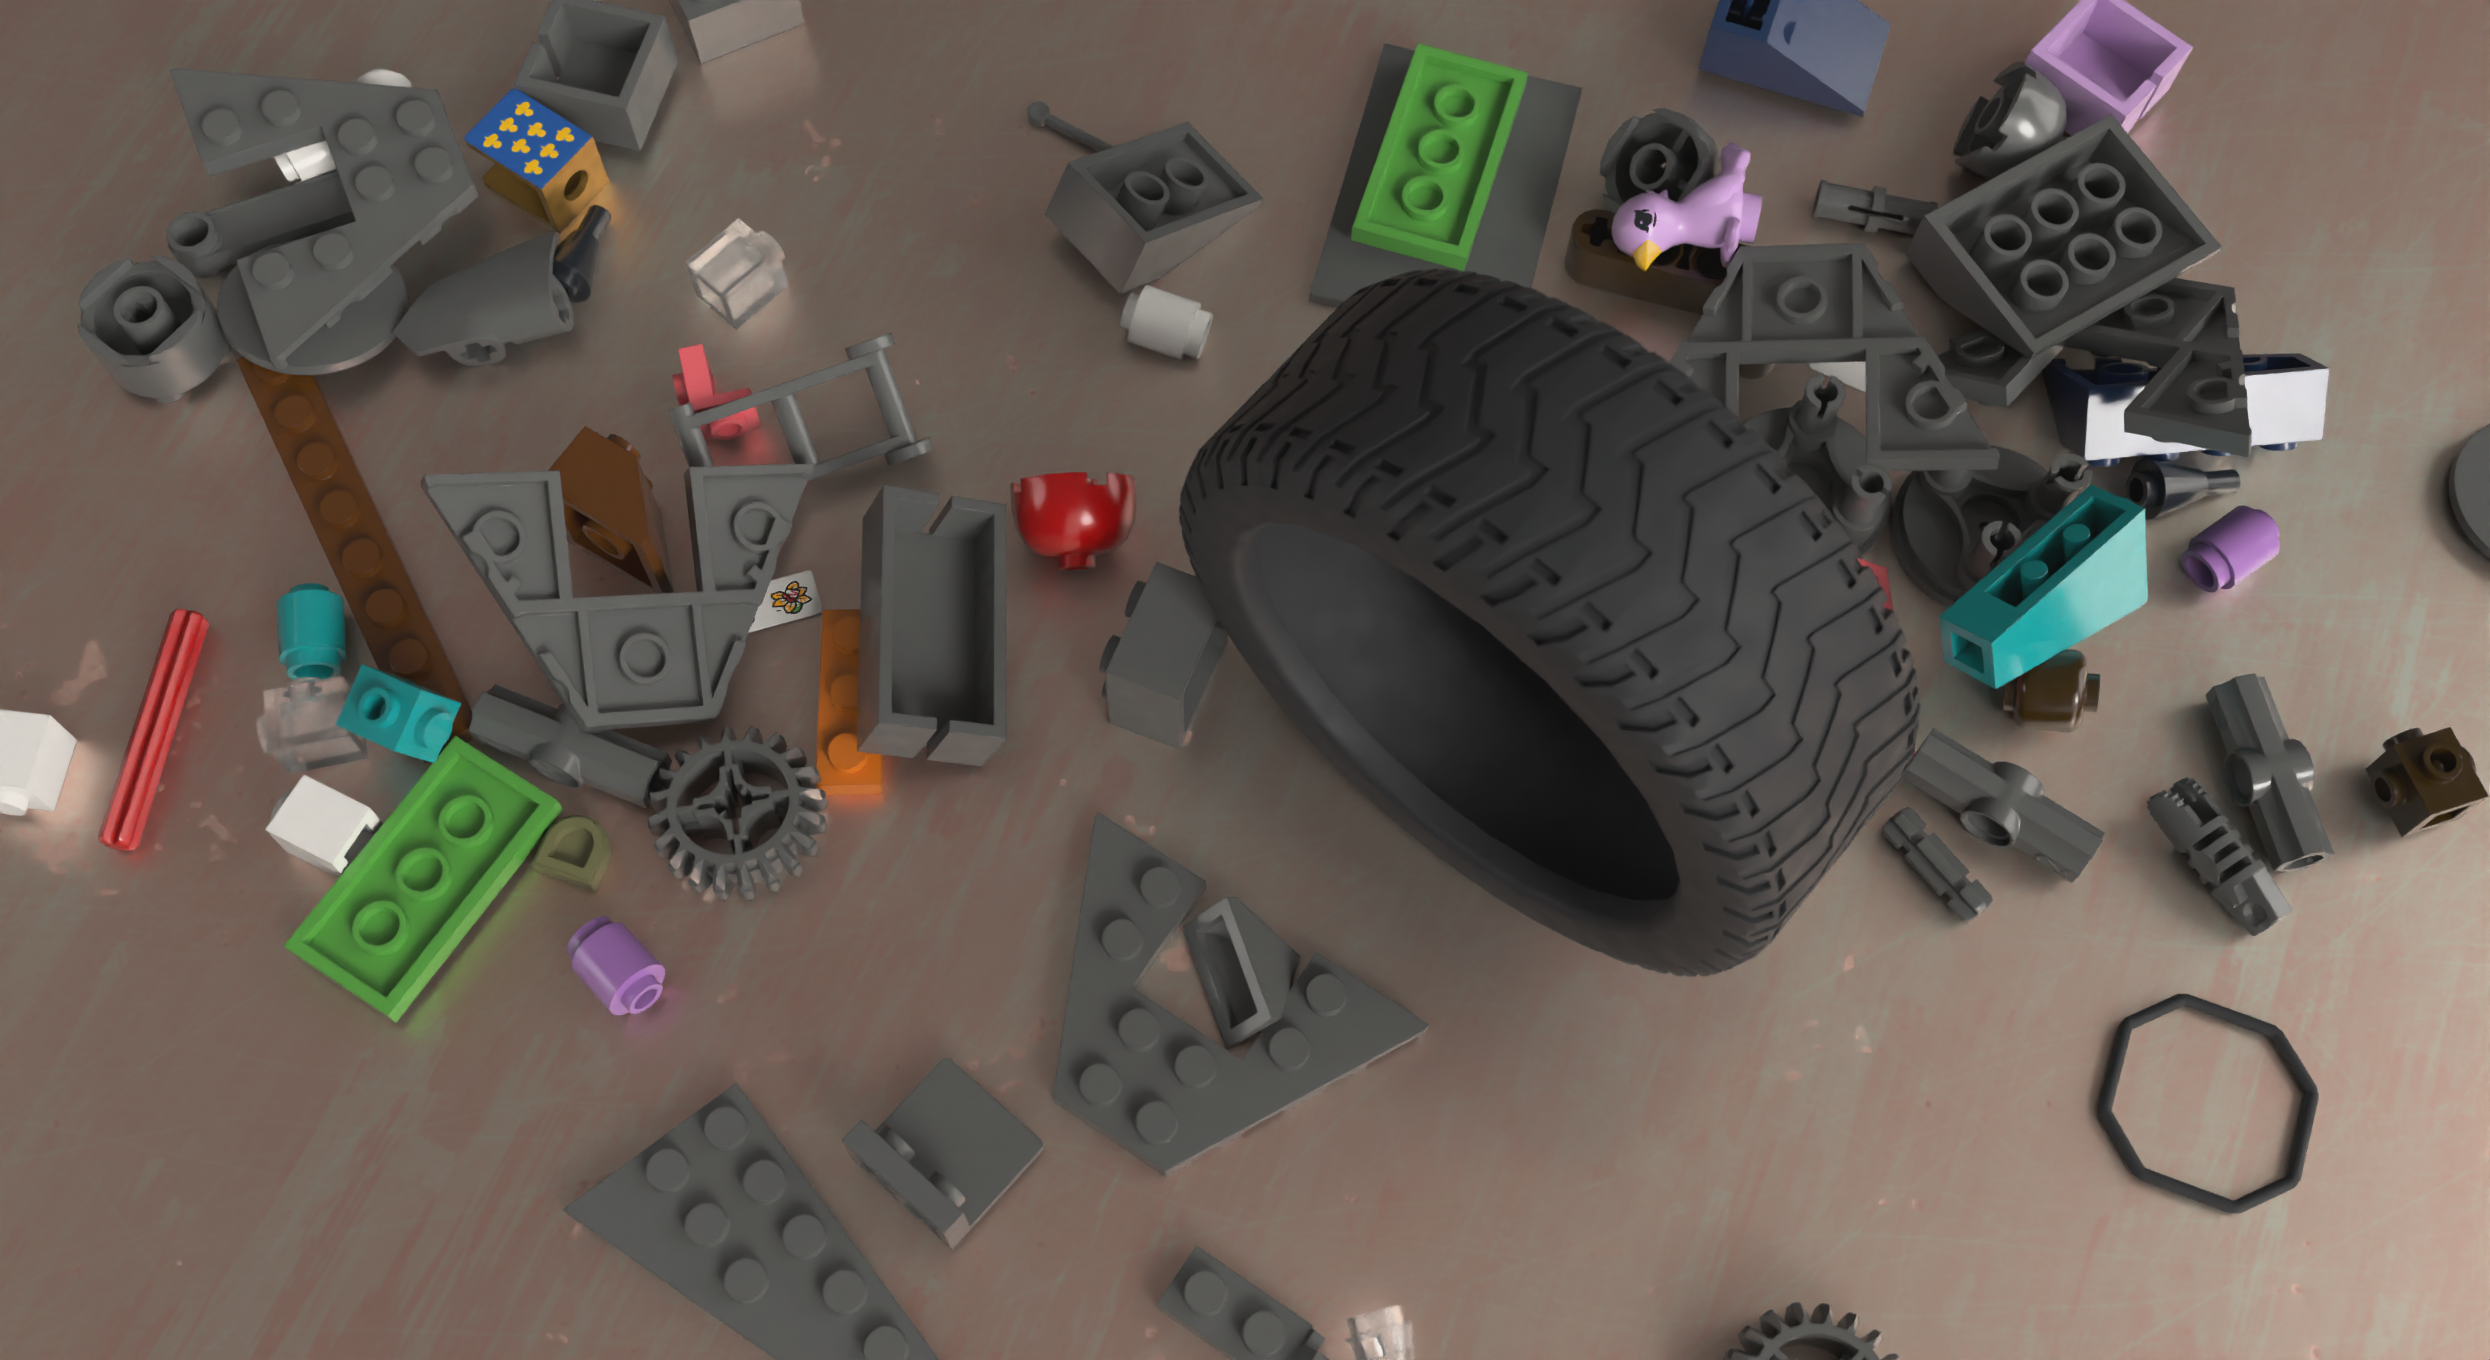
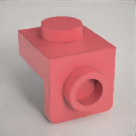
[672,344,761,440]

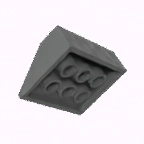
[1904,114,2222,359]

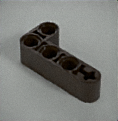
[1565,209,1775,379]

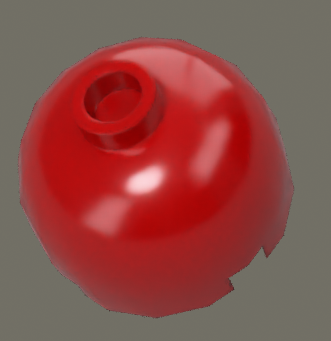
[1010,472,1136,571]

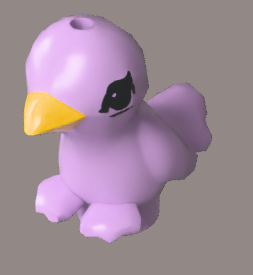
[1611,142,1762,272]

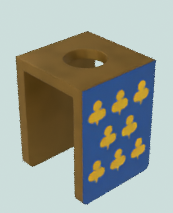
[465,89,609,234]

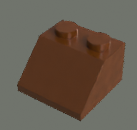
[548,426,674,594]

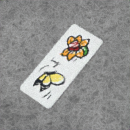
[748,570,823,633]

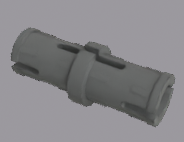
[1812,180,1938,235]

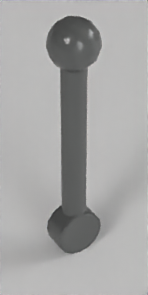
[1027,102,1121,152]

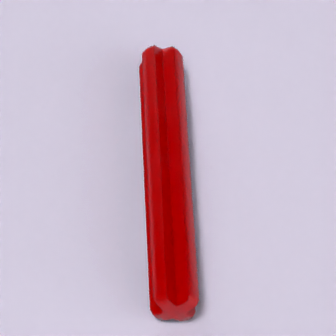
[98,609,209,851]

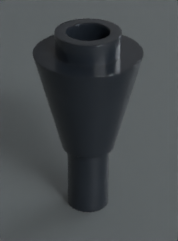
[552,205,611,303]
[2125,458,2240,520]

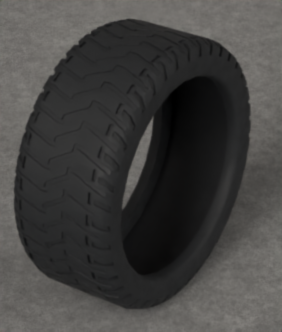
[1179,269,1921,977]

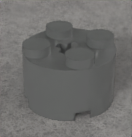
[77,256,231,403]

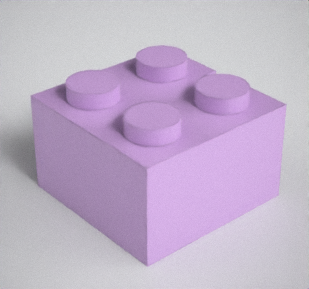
[2025,0,2193,136]

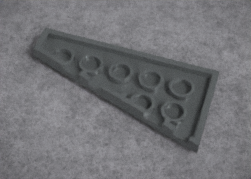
[563,1083,939,1360]

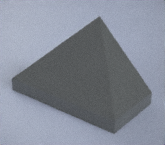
[1182,897,1301,1047]

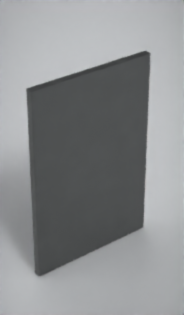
[1309,43,1582,307]

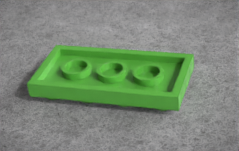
[1351,43,1528,271]
[284,736,564,1023]

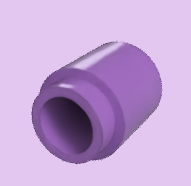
[2181,505,2280,593]
[566,916,665,1015]

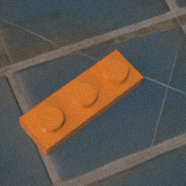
[815,609,884,795]

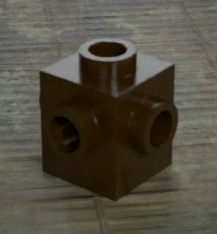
[2365,727,2489,838]

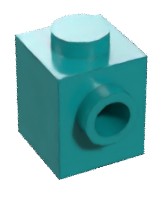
[335,664,461,763]

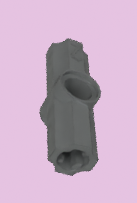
[2205,673,2334,874]
[468,684,672,809]
[1903,728,2105,883]

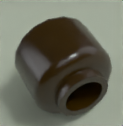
[2003,649,2100,732]

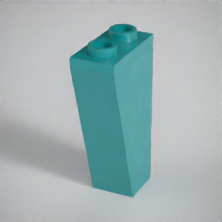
[1939,484,2148,689]

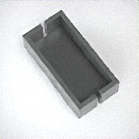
[857,485,1007,766]

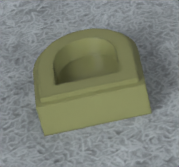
[531,815,613,893]

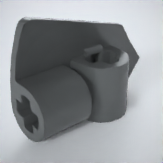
[392,230,574,367]

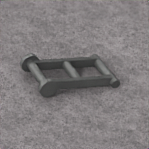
[667,332,934,481]

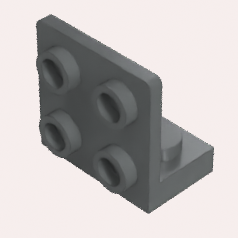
[842,1058,1044,1250]

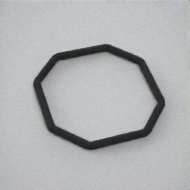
[2098,994,2319,1214]

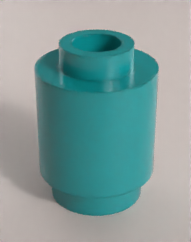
[276,583,347,682]

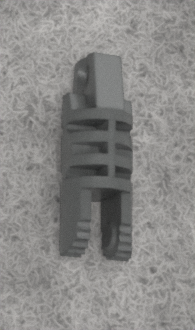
[2147,777,2292,936]

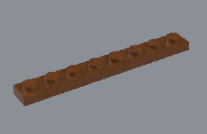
[236,357,475,763]

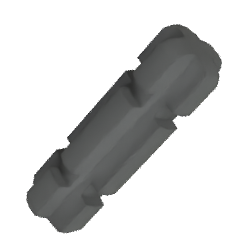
[1882,807,1993,923]

